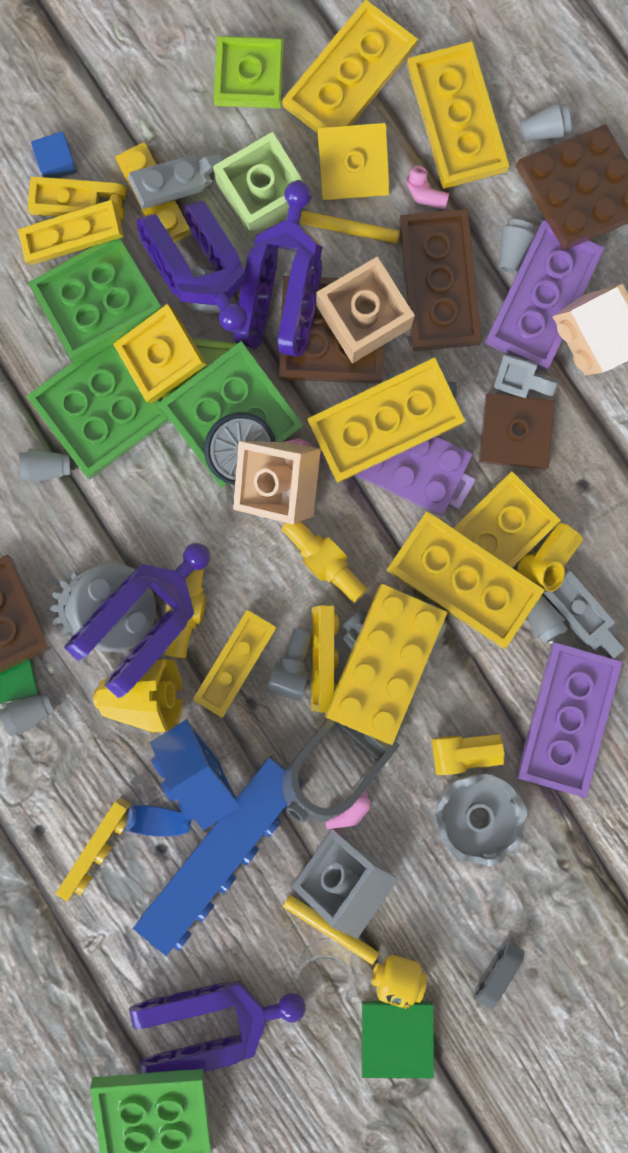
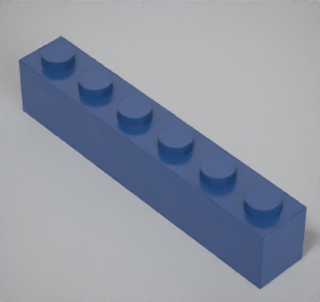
[133,755,304,956]

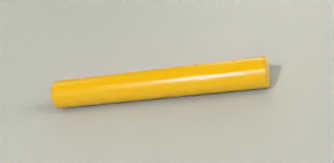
[300,210,400,244]
[282,894,379,964]

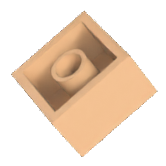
[316,256,415,363]

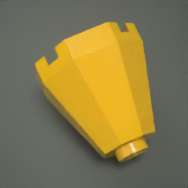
[93,659,183,732]

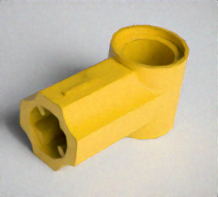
[517,523,584,592]
[431,734,504,775]

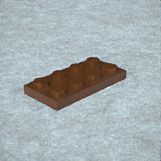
[399,209,482,351]

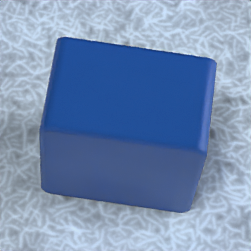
[31,132,77,178]

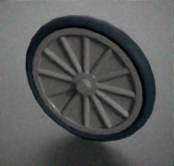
[204,412,276,485]

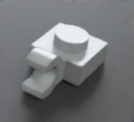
[493,353,559,398]

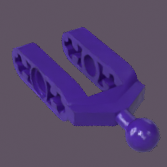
[233,180,323,357]
[137,201,247,332]
[64,543,210,698]
[129,981,306,1073]

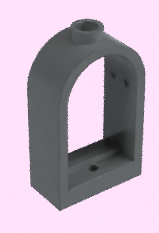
[282,718,400,823]

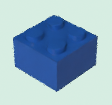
[150,719,240,830]

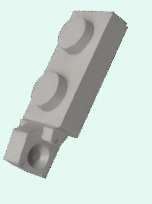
[128,154,223,209]
[542,570,625,658]

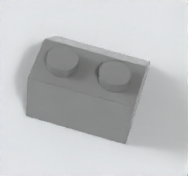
[292,829,398,939]

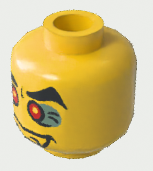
[371,954,427,1009]

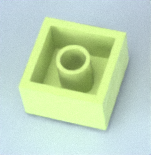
[213,132,309,239]

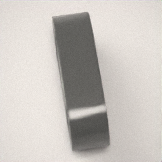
[473,940,525,1010]

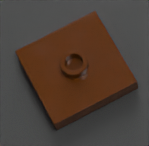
[479,394,555,470]

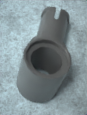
[267,628,313,701]

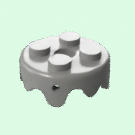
[64,563,156,653]
[435,772,527,866]

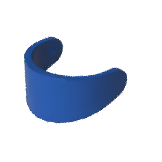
[125,805,191,837]

